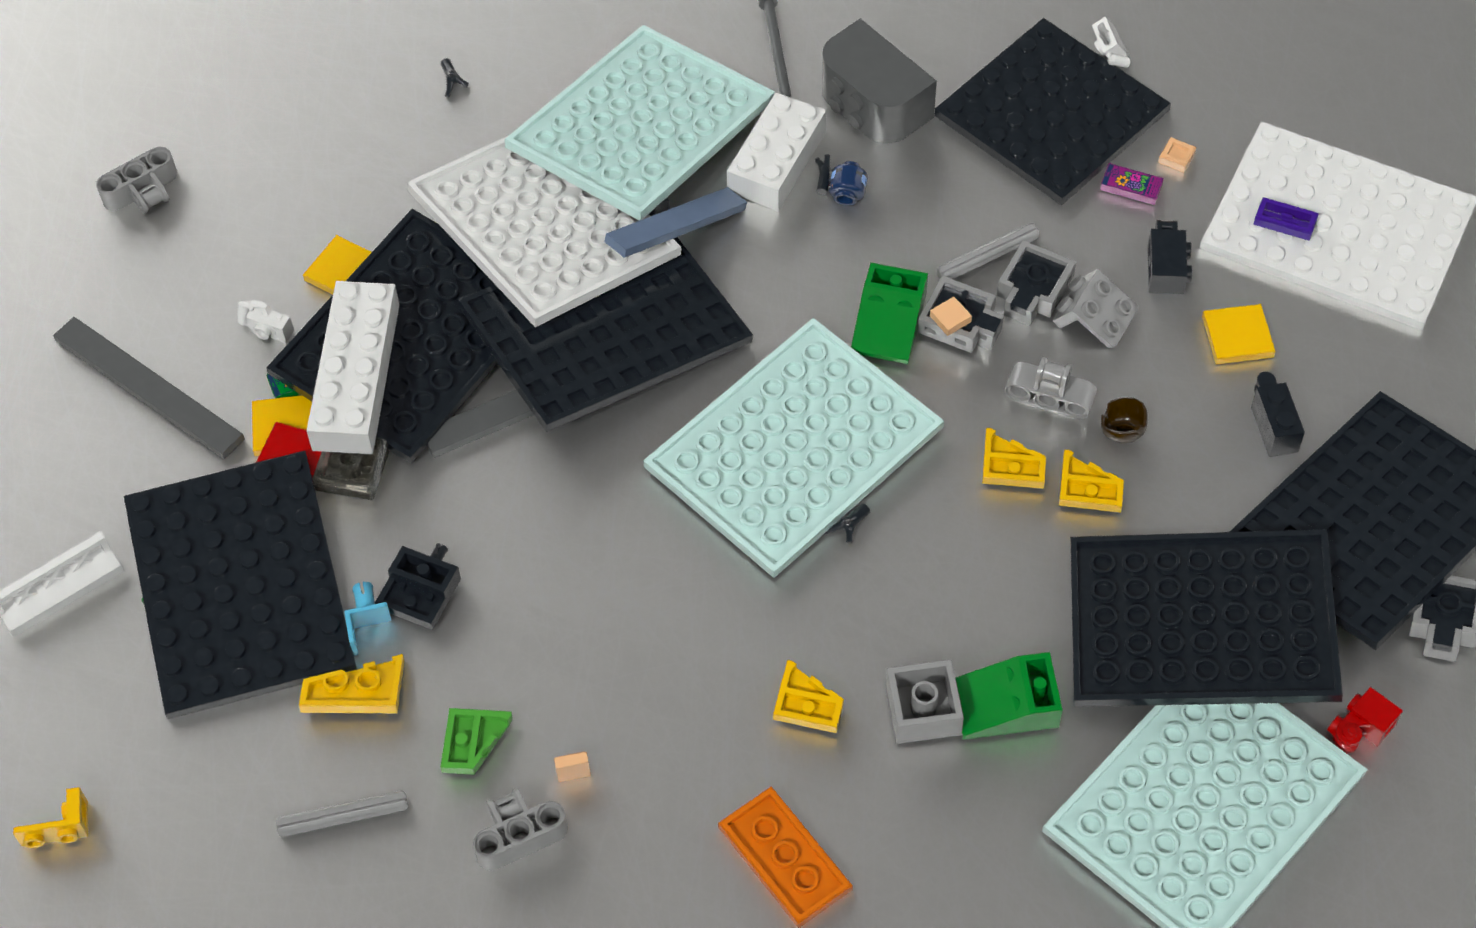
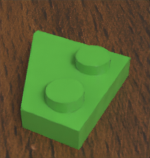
[440,708,513,775]

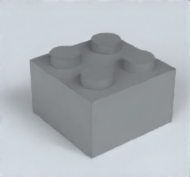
[886,660,963,744]

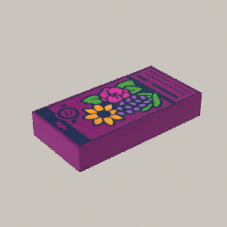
[1100,163,1164,205]

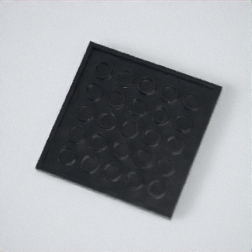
[934,18,1171,206]

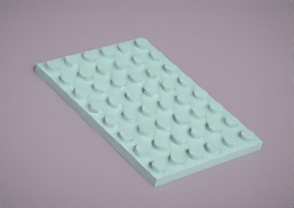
[505,25,775,221]
[643,318,944,578]
[1042,703,1368,928]

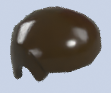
[1101,397,1148,443]

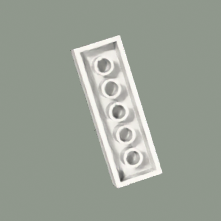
[307,281,399,454]

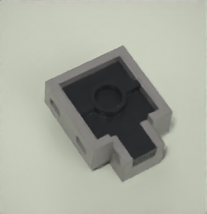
[997,240,1076,326]
[917,276,1004,353]
[1409,576,1476,662]

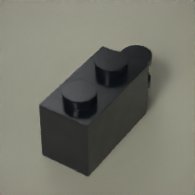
[1147,220,1192,294]
[1251,372,1305,457]

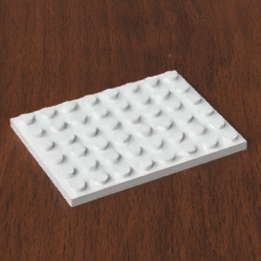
[1200,121,1476,330]
[407,136,681,327]

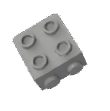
[1053,269,1138,348]

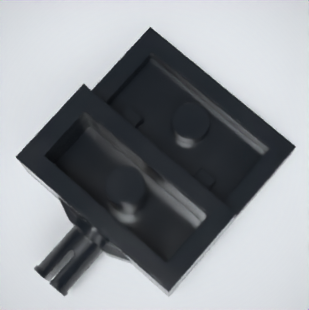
[375,543,461,630]

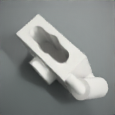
[1092,16,1130,68]
[237,299,294,343]

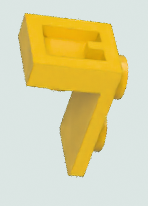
[13,787,88,848]

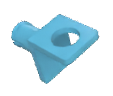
[344,582,391,656]

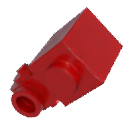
[1327,687,1403,754]

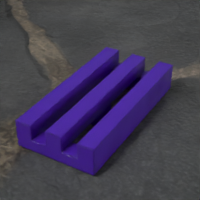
[1253,197,1319,241]

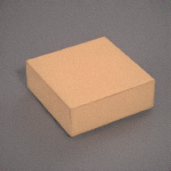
[1158,137,1197,173]
[930,297,972,336]
[554,751,591,782]

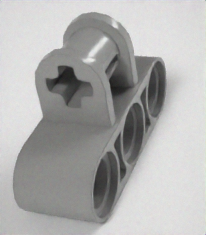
[96,147,177,214]
[1005,357,1097,420]
[473,788,568,870]

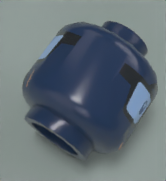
[828,161,868,206]

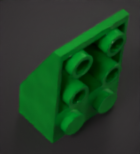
[851,262,928,364]
[955,652,1063,740]

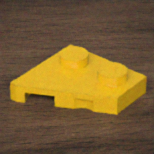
[982,428,1046,489]
[1059,449,1124,513]
[773,660,844,733]

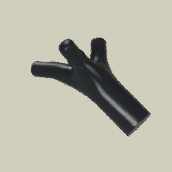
[441,58,469,98]
[815,154,833,195]
[825,504,870,544]

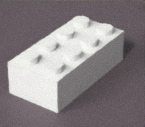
[727,92,826,212]

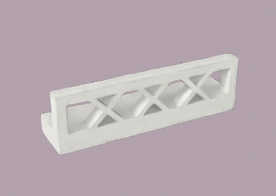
[0,531,124,638]

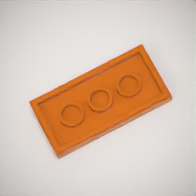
[718,786,853,928]

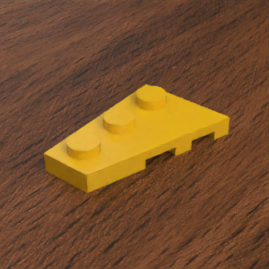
[299,654,405,713]

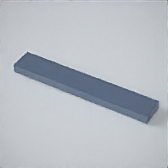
[604,187,747,258]

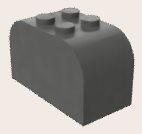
[822,18,937,143]

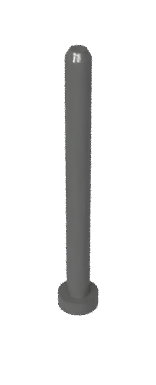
[758,0,791,97]

